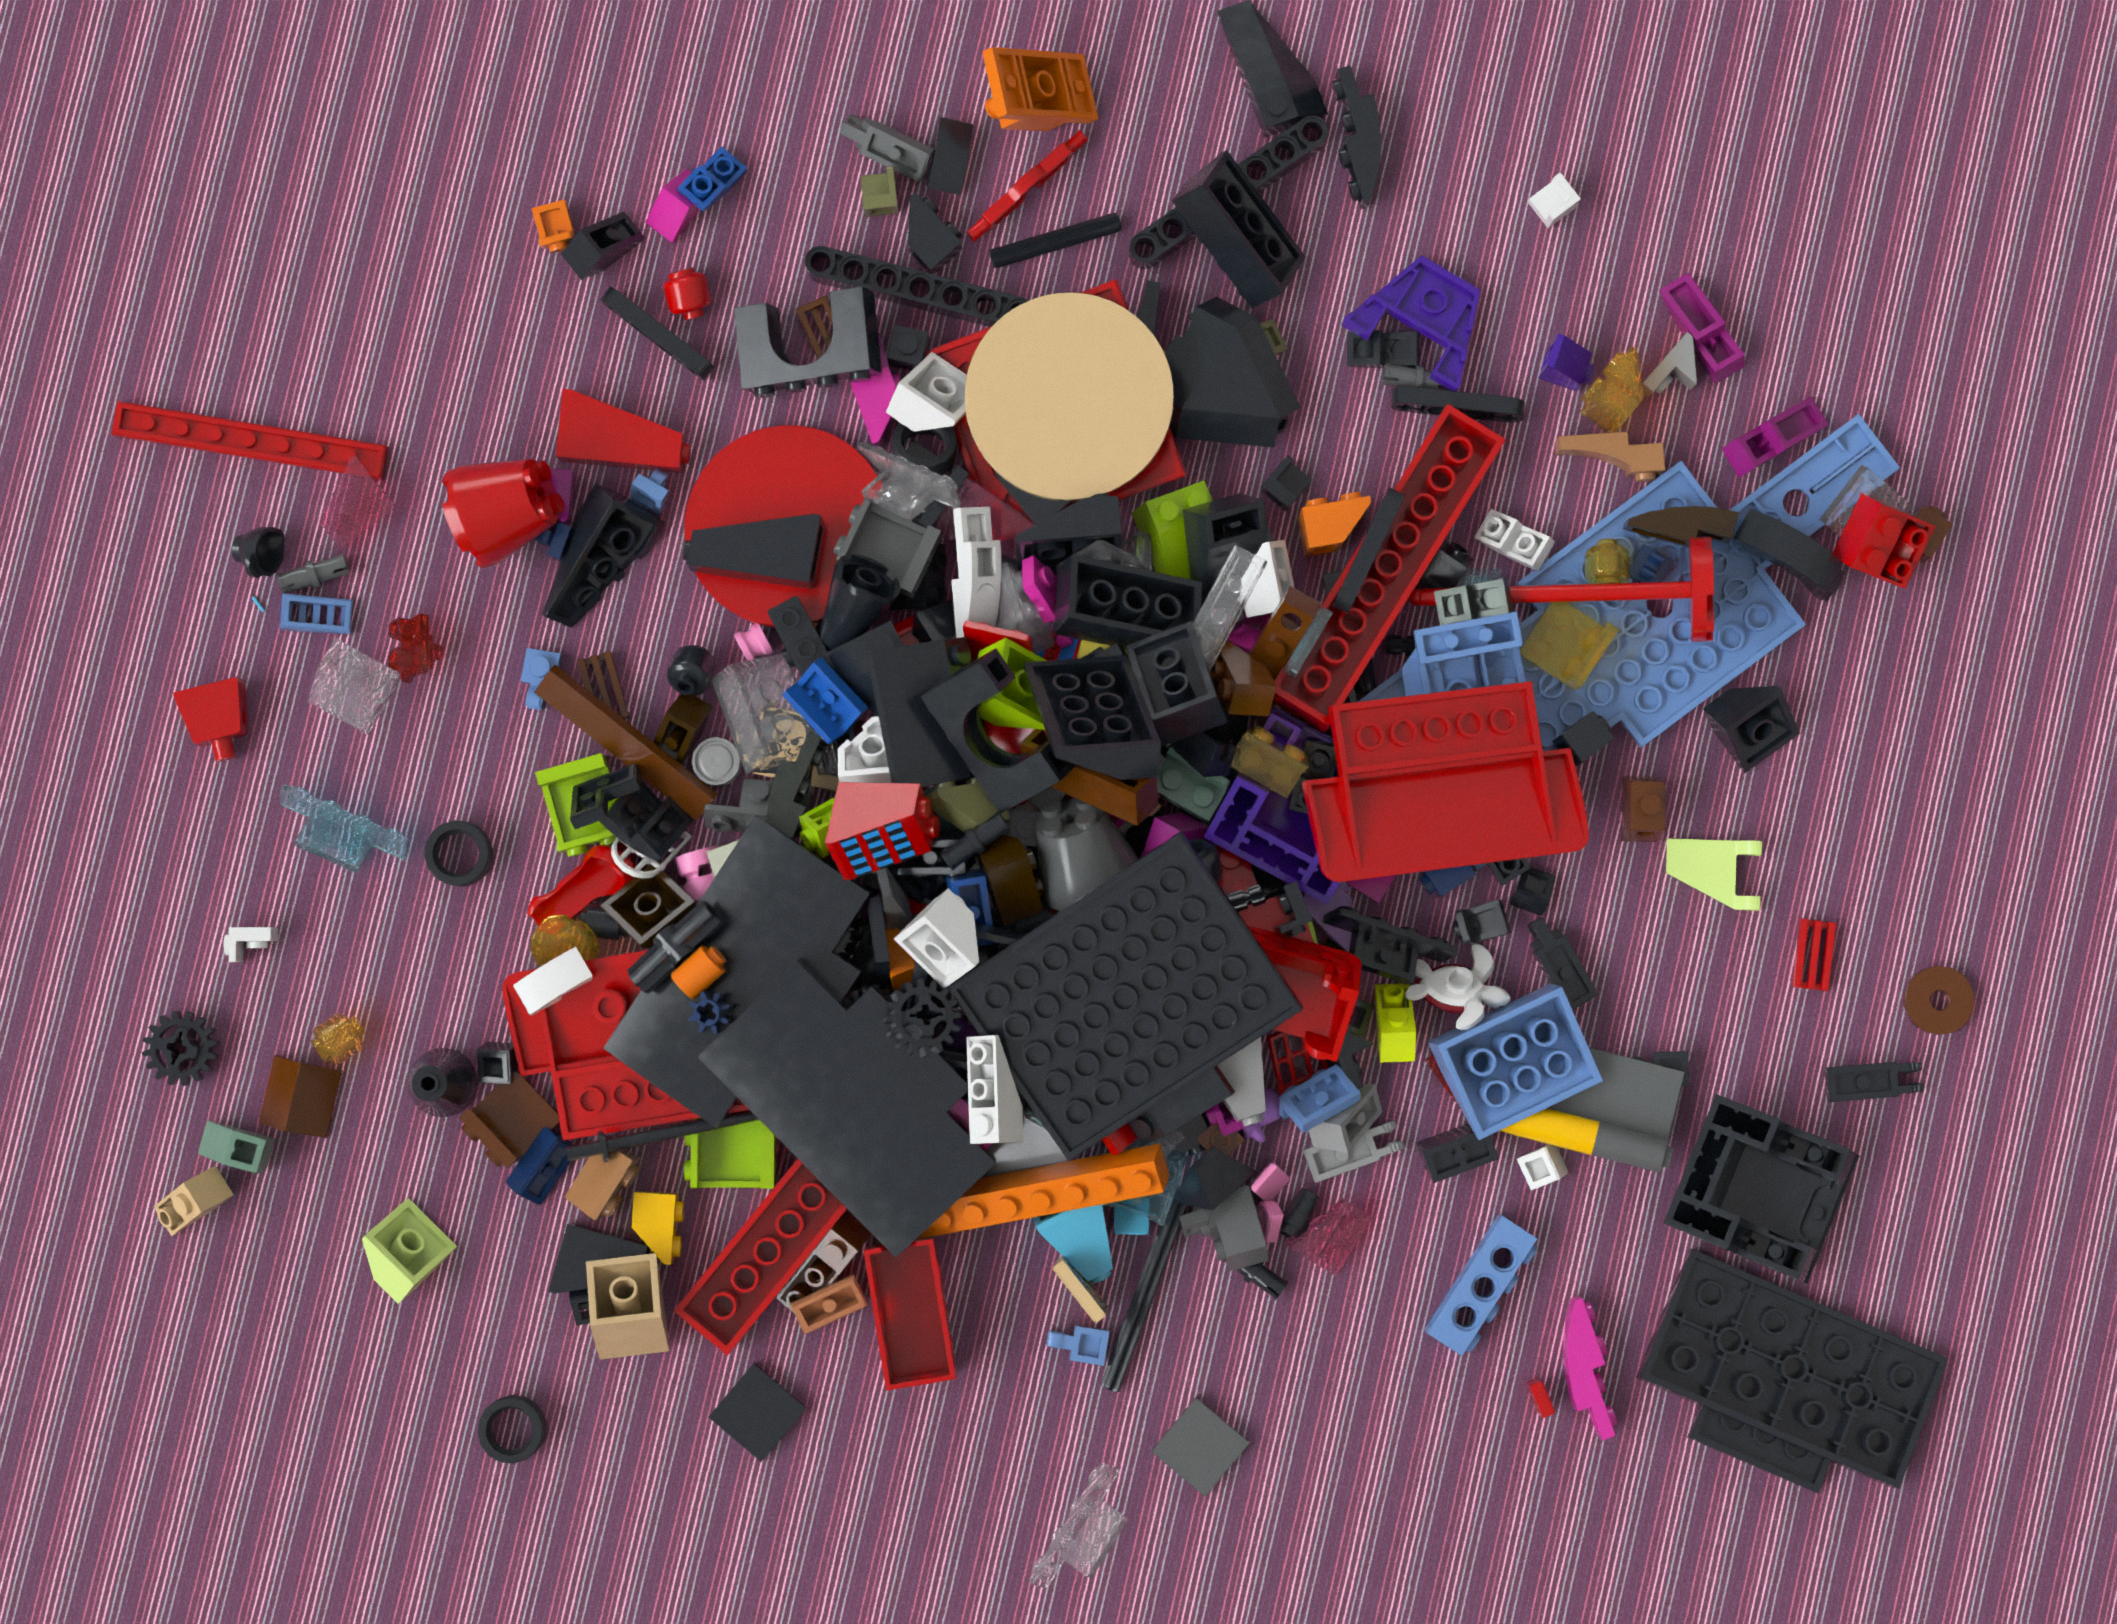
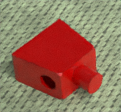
[173,677,248,762]

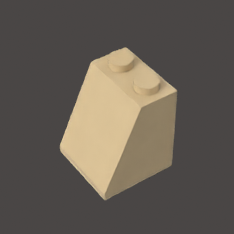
[586,1253,669,1360]

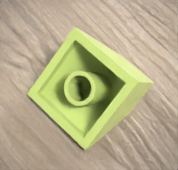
[362,1198,457,1304]

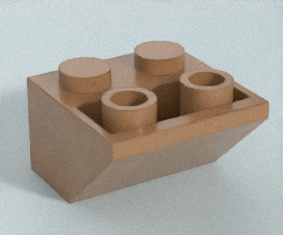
[565,1136,641,1221]

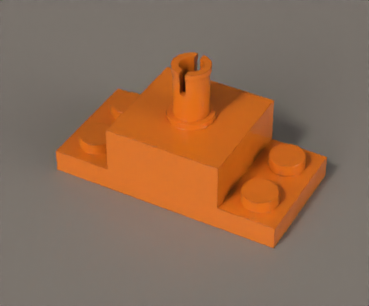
[982,47,1099,131]

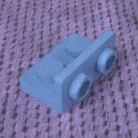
[1279,1064,1361,1133]

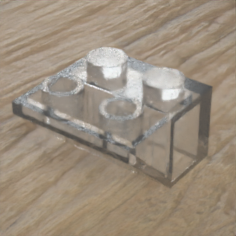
[996,562,1055,654]
[308,638,403,735]

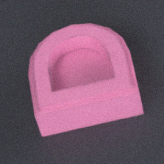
[1256,1200,1284,1243]

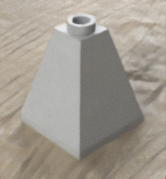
[1218,1037,1266,1127]

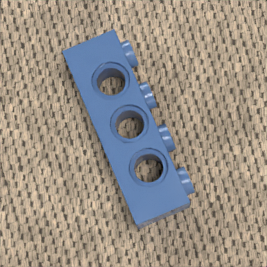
[1423,1214,1537,1356]

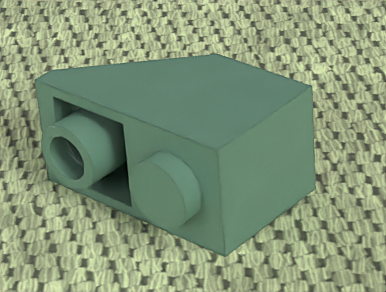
[198,1120,275,1174]

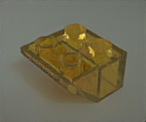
[1580,346,1644,433]

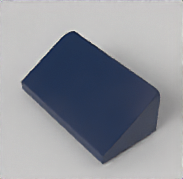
[506,1127,575,1205]

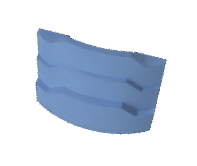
[1401,611,1525,696]

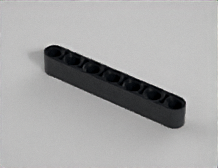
[1129,116,1328,269]
[805,246,1029,327]

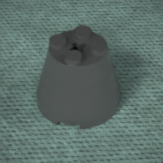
[1036,798,1138,911]

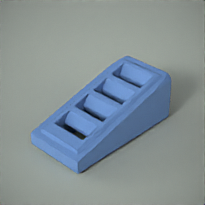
[279,593,353,635]

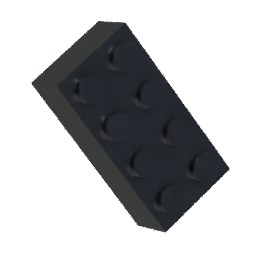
[1054,554,1202,649]

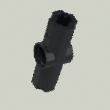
[627,900,725,993]

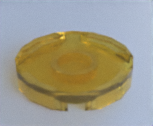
[531,915,599,967]

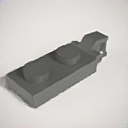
[839,114,934,182]

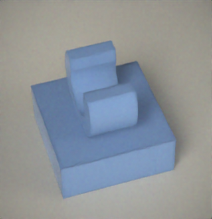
[630,469,669,516]

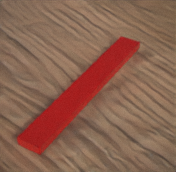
[111,401,389,481]

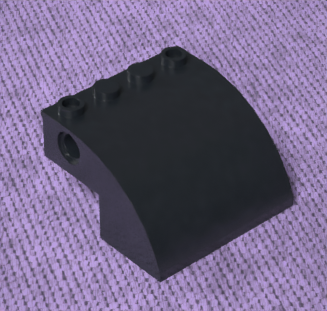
[1664,1094,1860,1284]

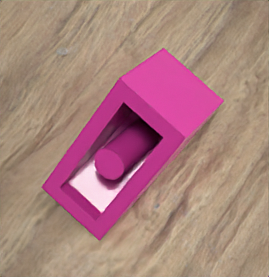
[849,366,901,449]

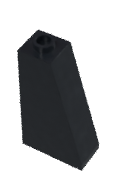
[683,514,825,589]

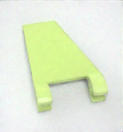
[1666,838,1762,911]

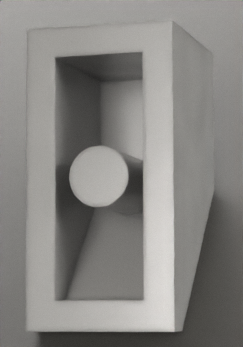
[1308,1083,1383,1153]

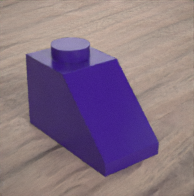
[1538,333,1595,392]

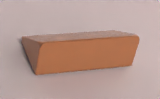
[790,1274,868,1334]

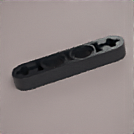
[600,286,715,381]
[1391,386,1525,423]
[1332,487,1405,614]

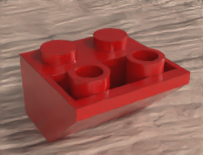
[1833,493,1936,589]

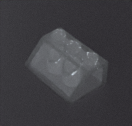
[711,654,817,774]

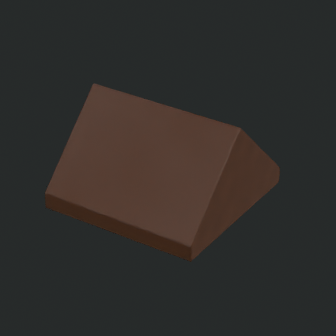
[258,1055,343,1138]

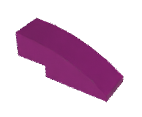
[1659,273,1745,384]
[1722,396,1829,478]

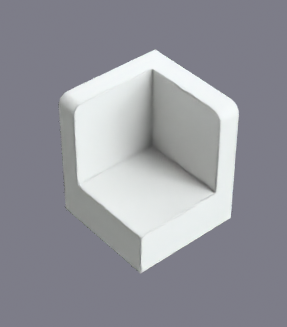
[1528,173,1581,228]

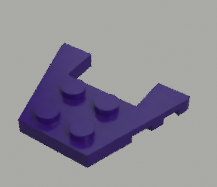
[1341,255,1480,391]

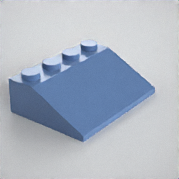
[1428,983,1603,1140]

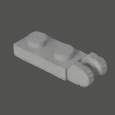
[1303,1120,1405,1183]

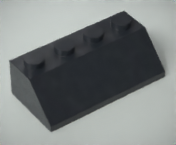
[1172,150,1306,308]

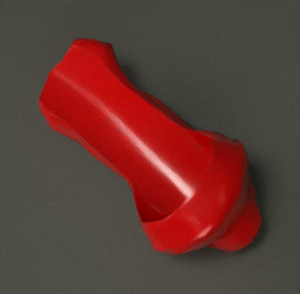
[527,843,635,934]

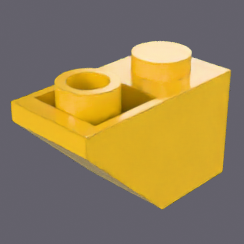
[631,1191,684,1265]

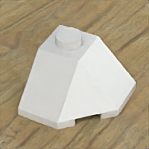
[838,716,891,783]

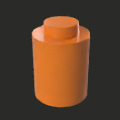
[671,945,726,1000]

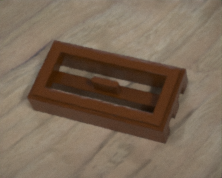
[795,295,833,359]
[577,651,630,719]

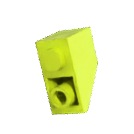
[1375,983,1416,1063]

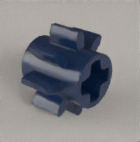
[688,991,733,1034]

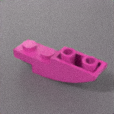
[1563,1296,1618,1440]

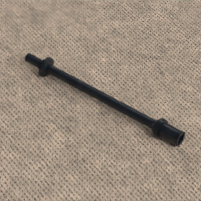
[565,1110,759,1163]

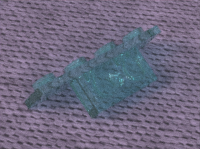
[280,784,409,874]

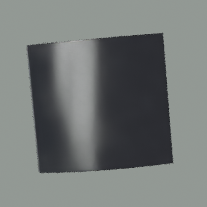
[599,781,693,861]

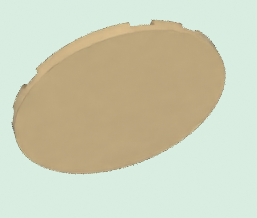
[965,292,1174,501]

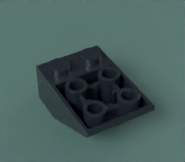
[1183,493,1267,609]

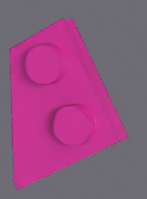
[1022,555,1073,648]

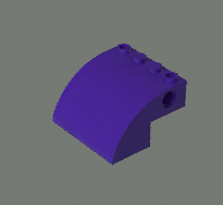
[1204,706,1340,905]

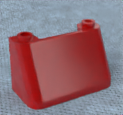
[1248,926,1362,1062]

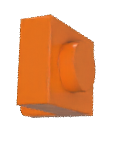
[531,199,576,253]

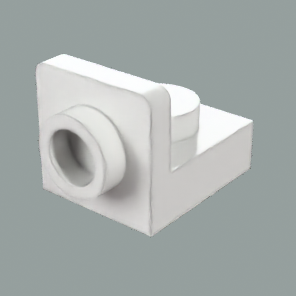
[224,927,278,962]

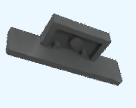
[704,778,812,838]

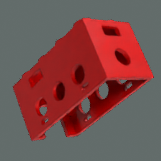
[863,1236,958,1391]

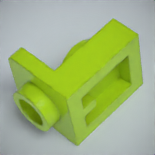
[799,798,835,858]

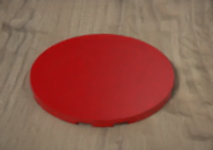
[684,425,889,628]

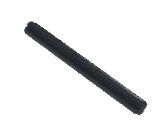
[1101,1193,1189,1392]

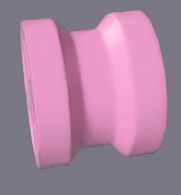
[733,624,774,665]

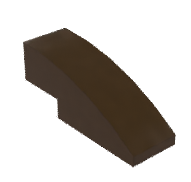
[1623,506,1739,547]

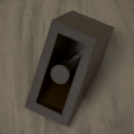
[653,694,713,766]

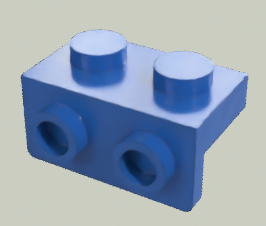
[783,657,868,744]

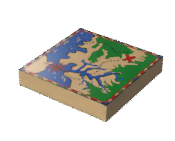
[1053,1256,1109,1323]

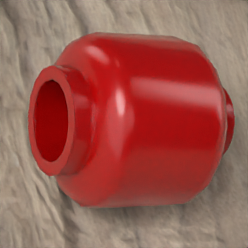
[663,267,712,320]

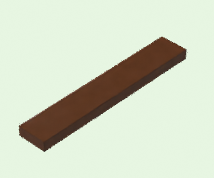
[534,665,718,821]

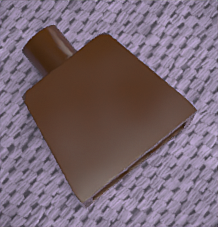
[1621,776,1666,842]

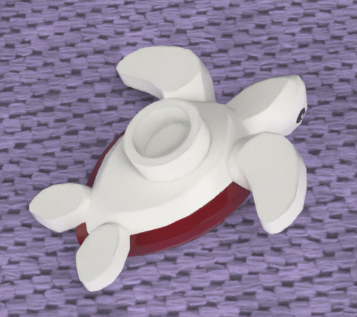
[1405,944,1511,1030]

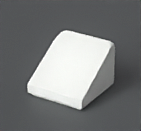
[1517,1144,1568,1190]

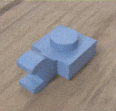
[521,648,562,711]
[1046,1325,1110,1366]

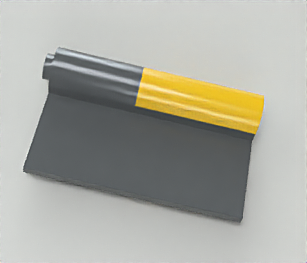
[1500,1048,1685,1173]

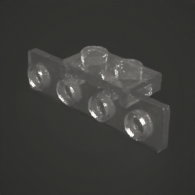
[857,441,961,521]
[1029,1462,1129,1589]

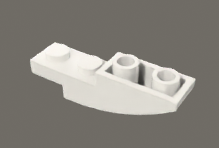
[952,506,1001,638]

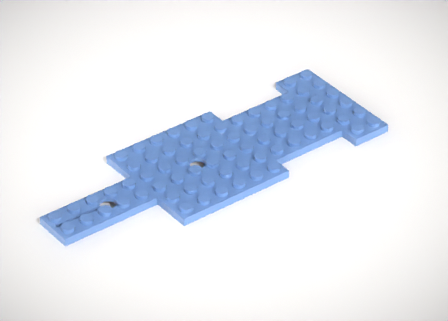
[1358,414,1900,871]

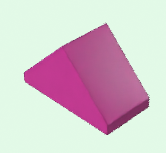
[645,169,700,244]

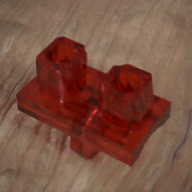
[388,613,443,684]

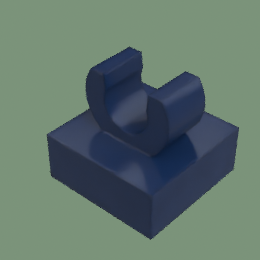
[535,522,573,562]
[1626,544,1674,583]

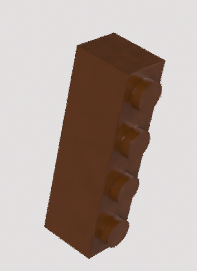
[1020,729,1158,826]

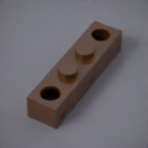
[1247,586,1321,680]

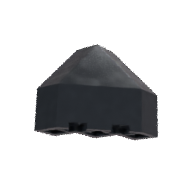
[1164,297,1301,448]

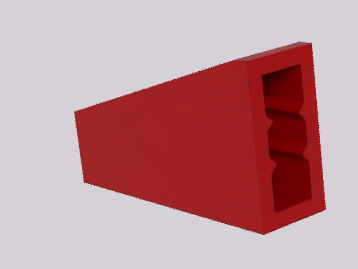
[556,388,691,473]

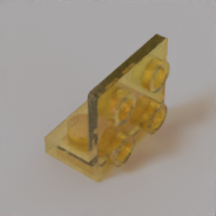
[1520,602,1619,691]
[1231,725,1308,799]

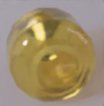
[1585,539,1630,584]
[311,1013,365,1064]

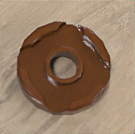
[1903,966,1975,1035]

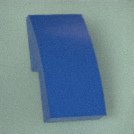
[677,146,747,212]

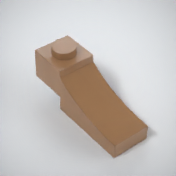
[1554,432,1665,482]

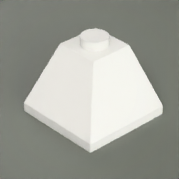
[886,352,967,431]
[894,889,979,989]

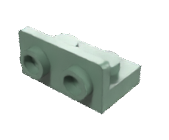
[1157,748,1230,824]

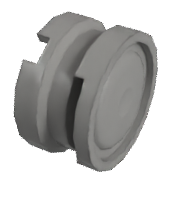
[692,737,743,787]

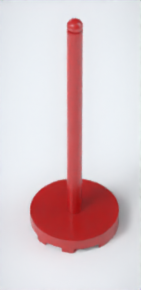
[1409,537,1714,642]

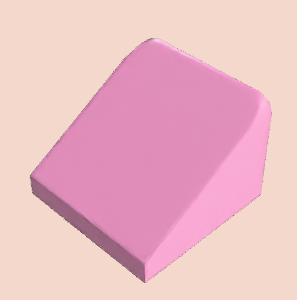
[1249,1162,1289,1201]

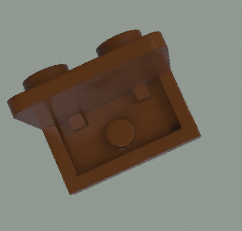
[459,1072,559,1168]

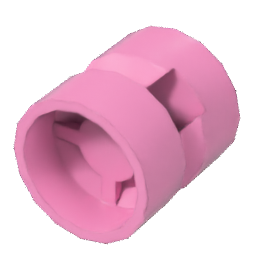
[674,846,717,904]

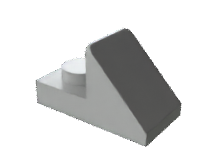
[1638,332,1697,398]

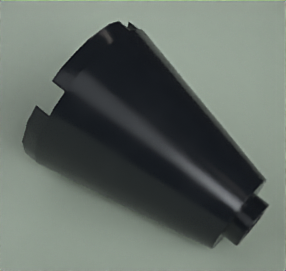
[819,554,901,650]
[408,1048,478,1117]

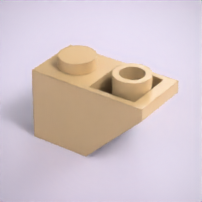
[154,1166,233,1236]

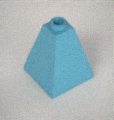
[1033,1204,1113,1283]

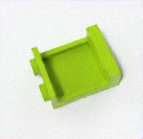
[535,753,621,857]
[684,1118,777,1189]

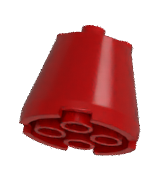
[442,459,565,568]

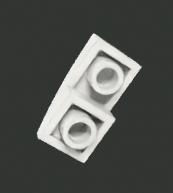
[1474,509,1555,571]
[513,947,593,1016]

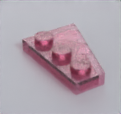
[933,477,1035,560]

